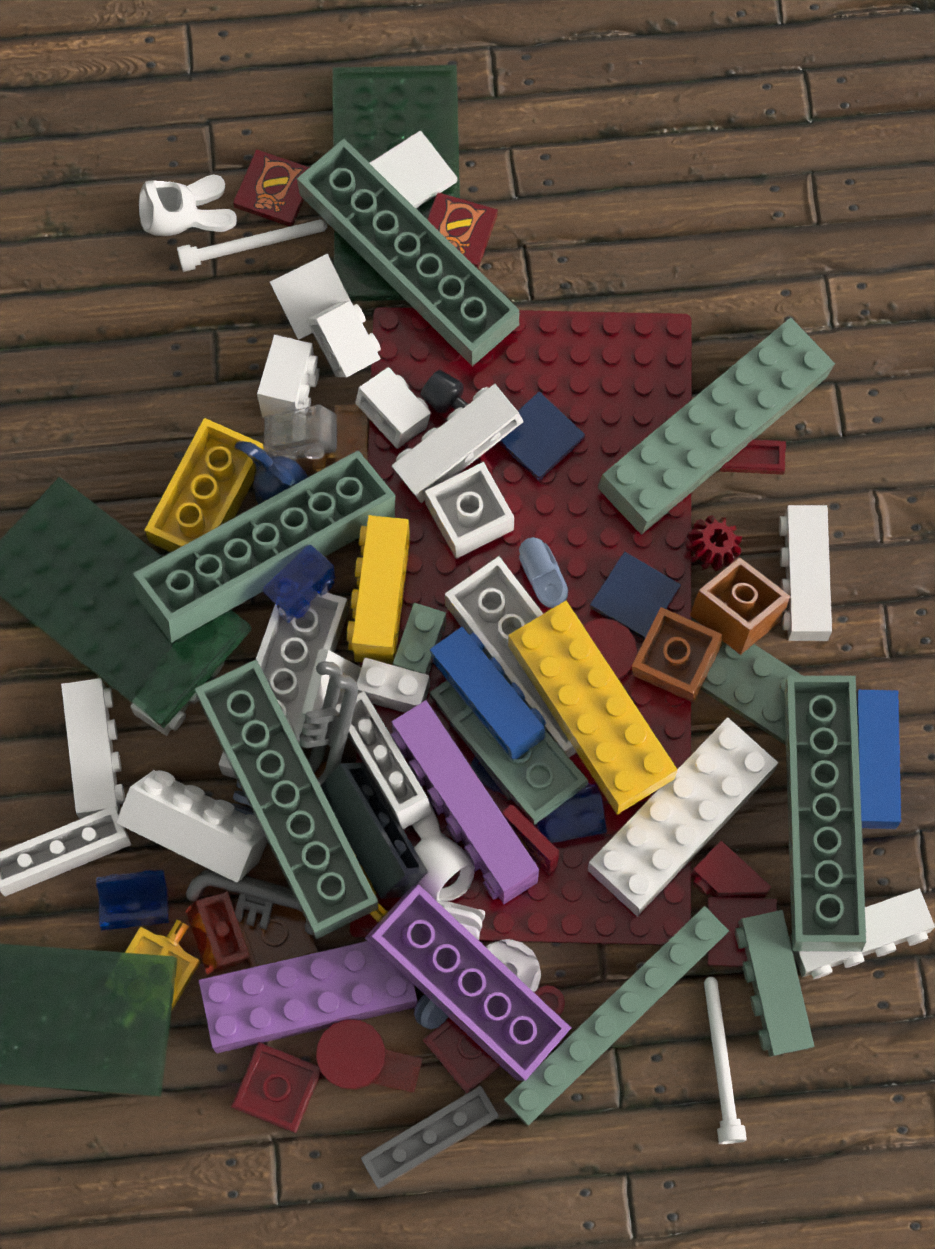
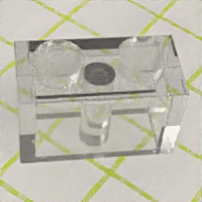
[264,404,337,461]

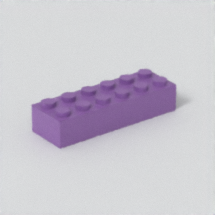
[390,700,539,905]
[365,884,571,1081]
[199,941,417,1053]

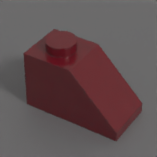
[691,841,771,898]

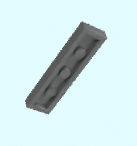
[361,1086,499,1190]

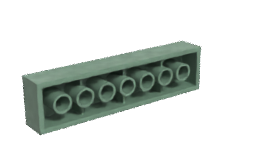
[297,139,519,366]
[597,317,835,535]
[133,450,395,643]
[195,659,378,939]
[784,676,866,952]

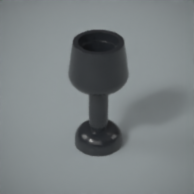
[420,370,468,414]

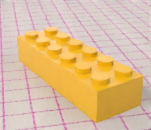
[508,601,678,814]

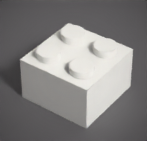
[306,301,381,377]
[257,335,320,426]
[425,462,514,559]

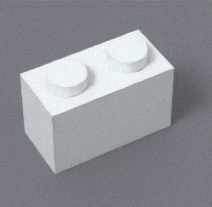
[355,367,431,449]
[357,658,430,713]

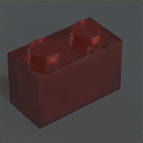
[186,892,250,975]

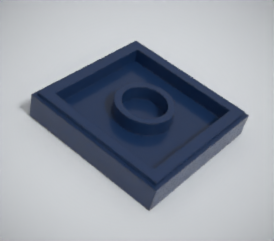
[498,392,585,481]
[590,551,681,640]

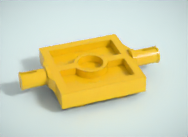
[105,920,200,1028]

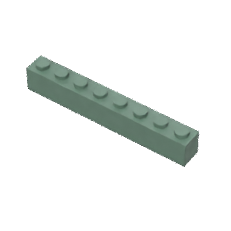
[504,906,729,1127]

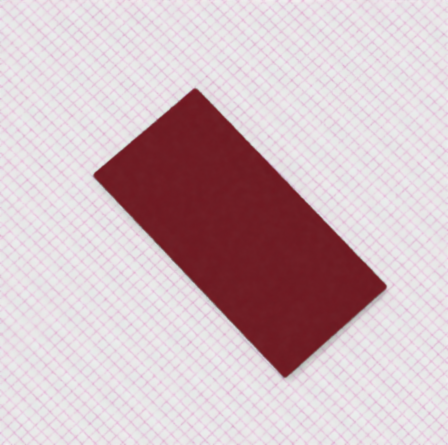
[350,307,692,946]

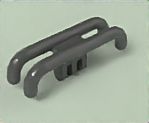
[299,661,358,785]
[186,869,313,935]

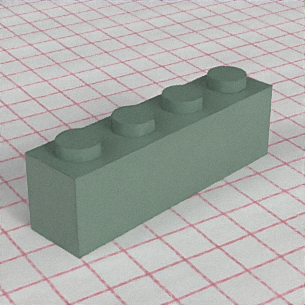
[735,910,815,1057]

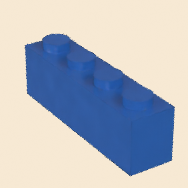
[430,627,546,760]
[856,689,901,829]

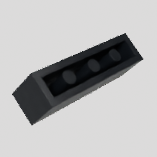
[320,763,428,899]

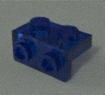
[263,545,335,623]
[536,783,607,843]
[96,870,169,931]

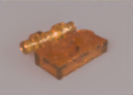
[309,404,368,471]

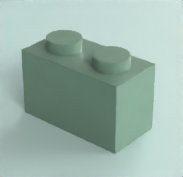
[393,603,446,675]

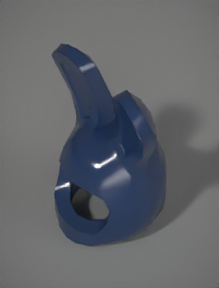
[235,441,308,505]

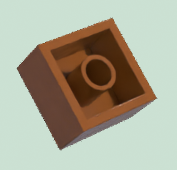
[690,557,791,655]
[632,607,722,703]

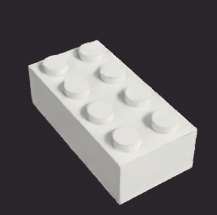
[116,770,268,883]

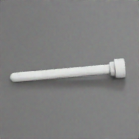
[177,219,327,272]
[704,977,747,1144]

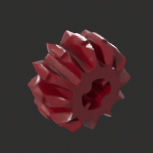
[686,514,742,572]

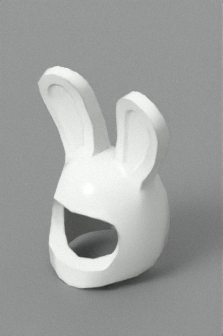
[139,175,237,236]
[412,803,475,901]

